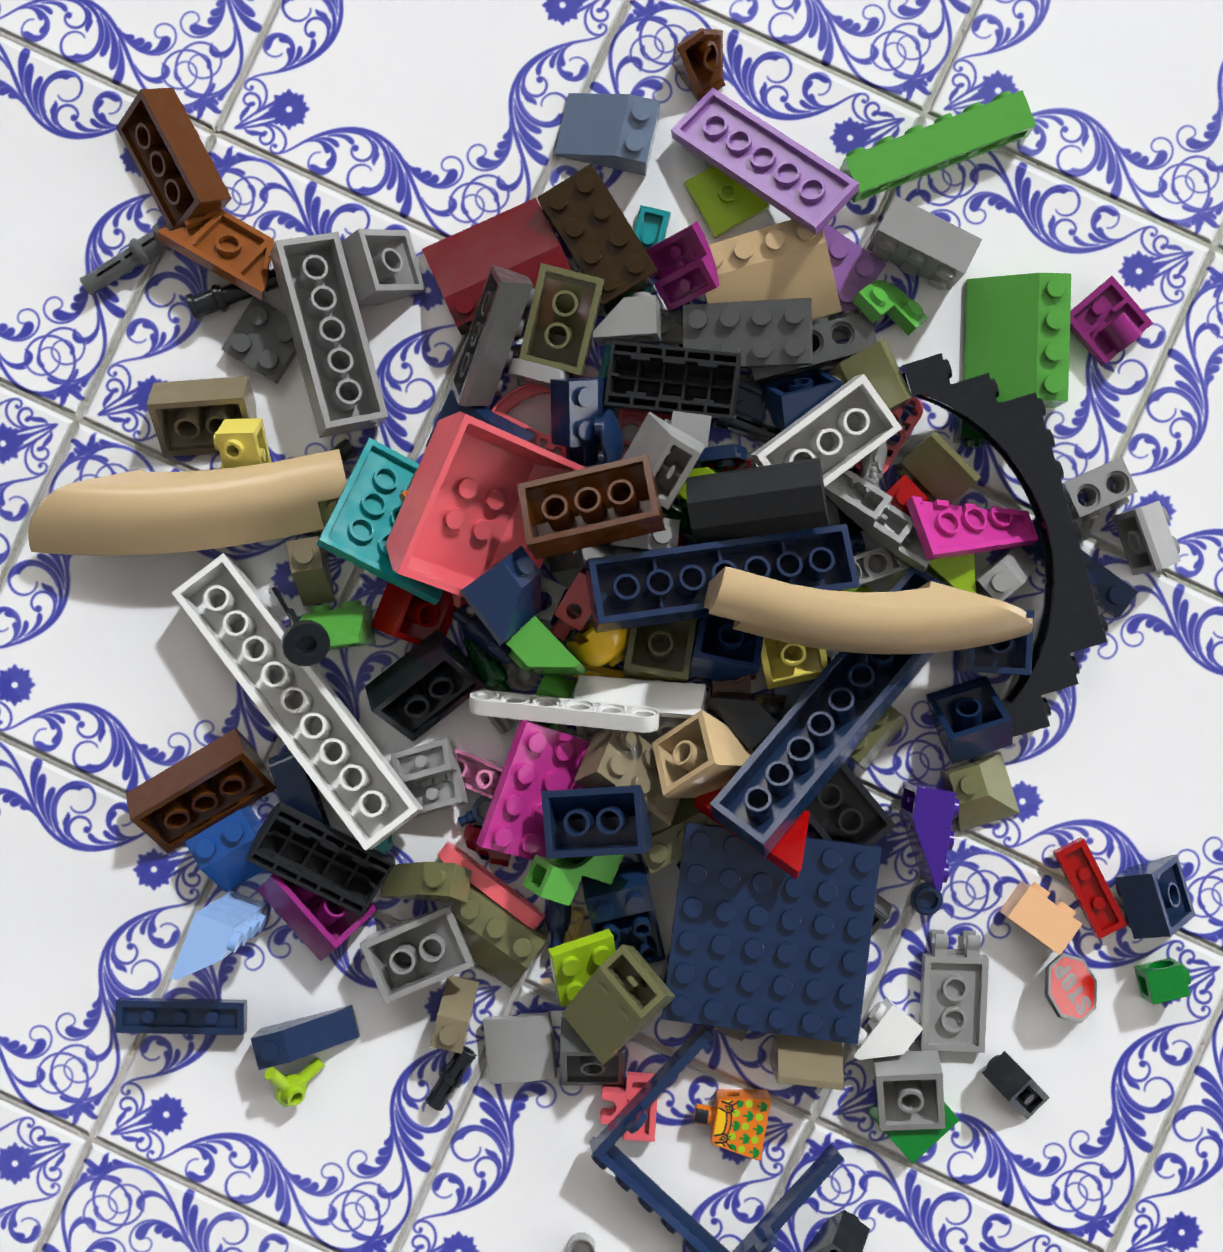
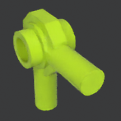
[264,1057,325,1107]

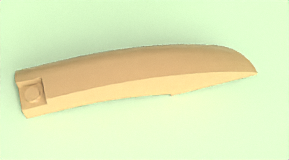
[703,566,1034,654]

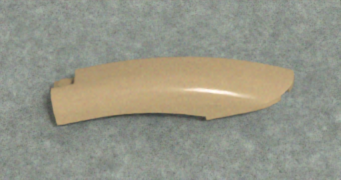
[28,449,347,556]

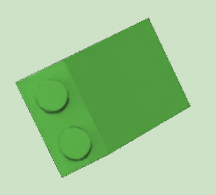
[300,600,376,650]

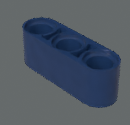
[269,750,330,826]

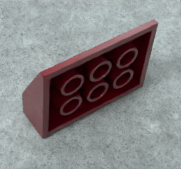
[422,198,572,335]

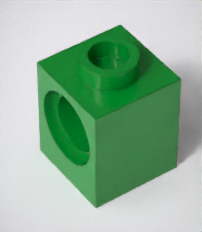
[1134,958,1191,1005]

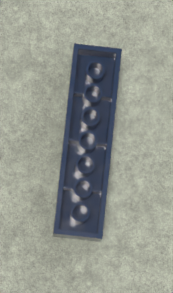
[585,524,860,633]

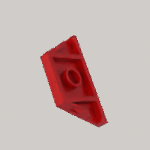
[694,788,810,879]

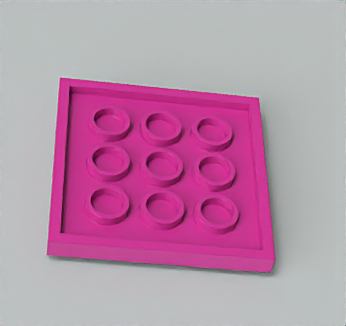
[476,720,591,860]

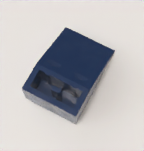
[581,862,666,964]

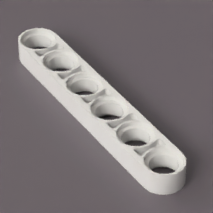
[469,690,659,733]

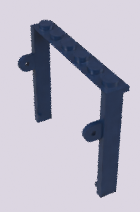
[589,1025,844,1252]

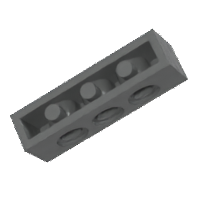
[747,309,877,385]

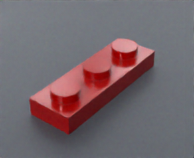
[1052,837,1128,939]

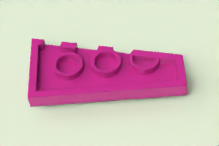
[906,496,1039,560]

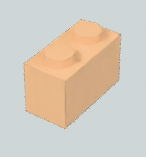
[999,881,1082,955]

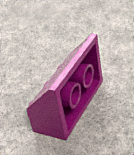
[257,874,378,961]

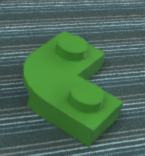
[851,280,928,336]

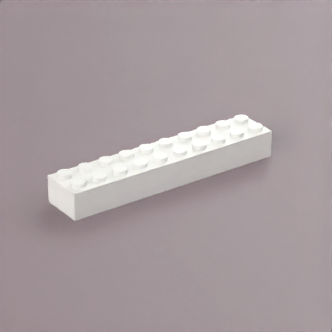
[171,553,424,851]

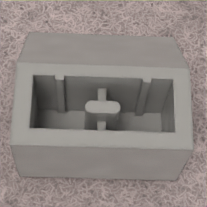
[623,412,706,509]

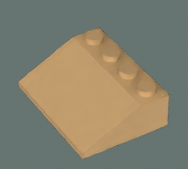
[705,219,842,321]

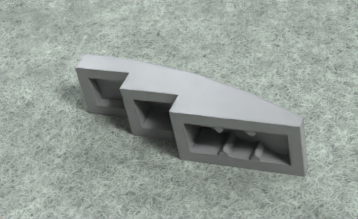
[824,470,933,573]

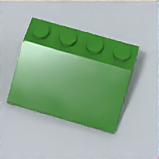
[963,272,1071,408]

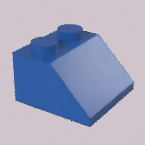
[185,805,265,892]

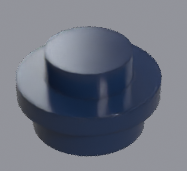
[910,883,943,915]

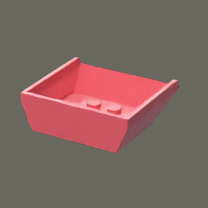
[386,412,585,597]

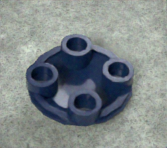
[594,409,624,465]

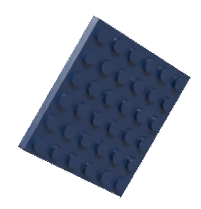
[661,822,882,1045]

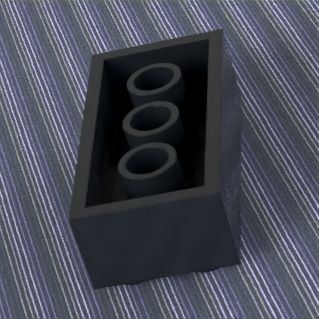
[805,762,896,845]

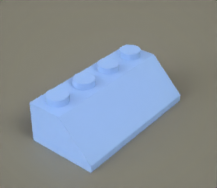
[170,891,268,981]

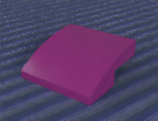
[646,221,720,311]

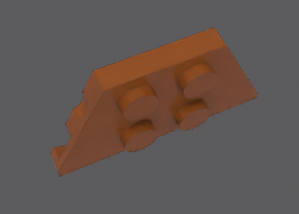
[157,209,274,301]

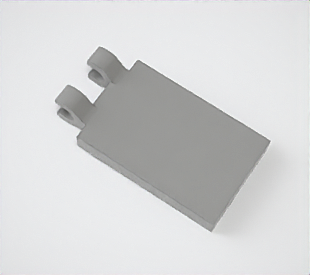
[918,929,989,1053]

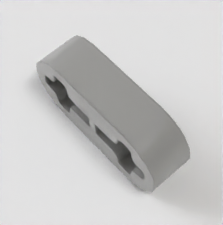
[507,358,570,388]

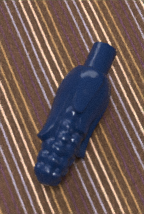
[451,607,514,664]
[546,900,572,948]

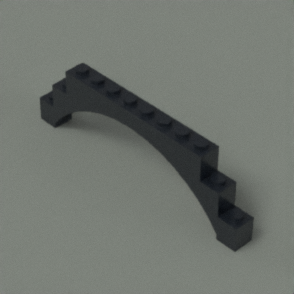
[899,353,1108,737]

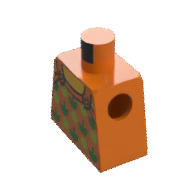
[693,1089,771,1161]

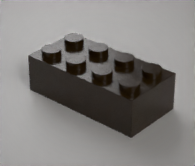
[537,163,660,314]

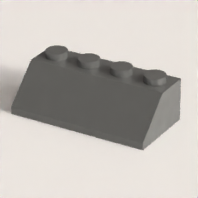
[451,265,535,407]

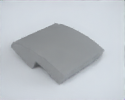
[390,738,468,818]
[483,1012,558,1084]

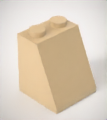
[652,710,753,798]

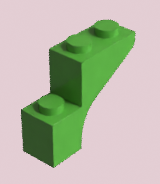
[523,855,624,906]

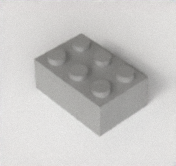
[866,195,982,291]

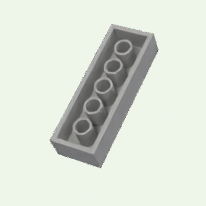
[270,232,388,438]

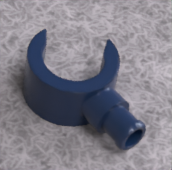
[458,795,492,827]

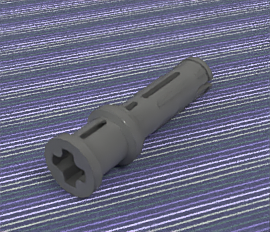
[80,224,172,296]

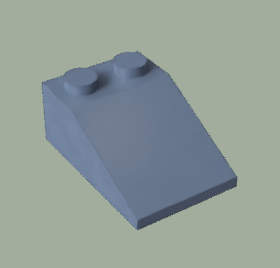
[554,93,661,176]

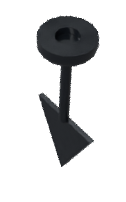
[271,587,330,666]

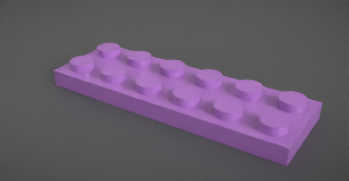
[671,88,859,235]

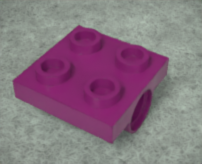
[1070,276,1153,367]

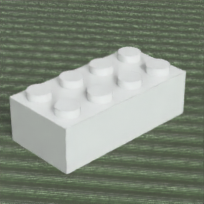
[751,374,902,487]

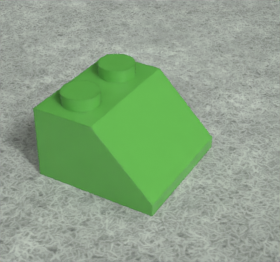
[506,616,588,675]

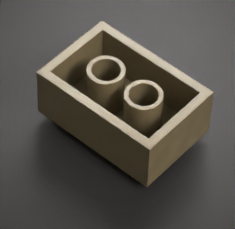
[574,728,680,833]

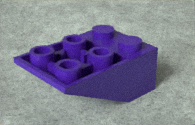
[899,781,959,891]

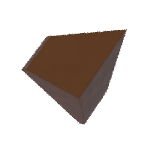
[672,28,726,102]

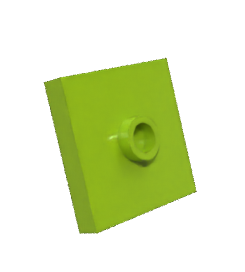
[684,166,770,239]

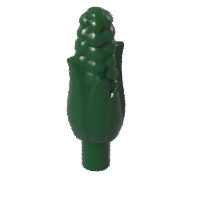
[463,636,513,693]

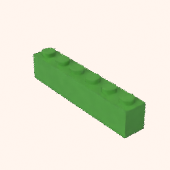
[840,90,1036,203]

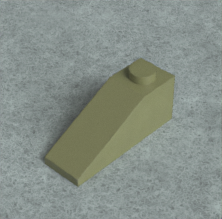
[380,862,472,903]

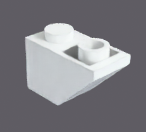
[848,997,923,1060]

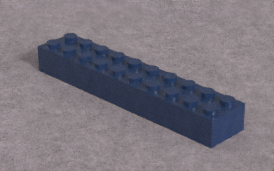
[710,566,945,857]

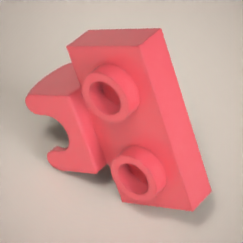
[600,1072,657,1142]

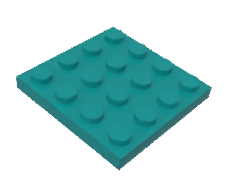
[316,437,444,605]

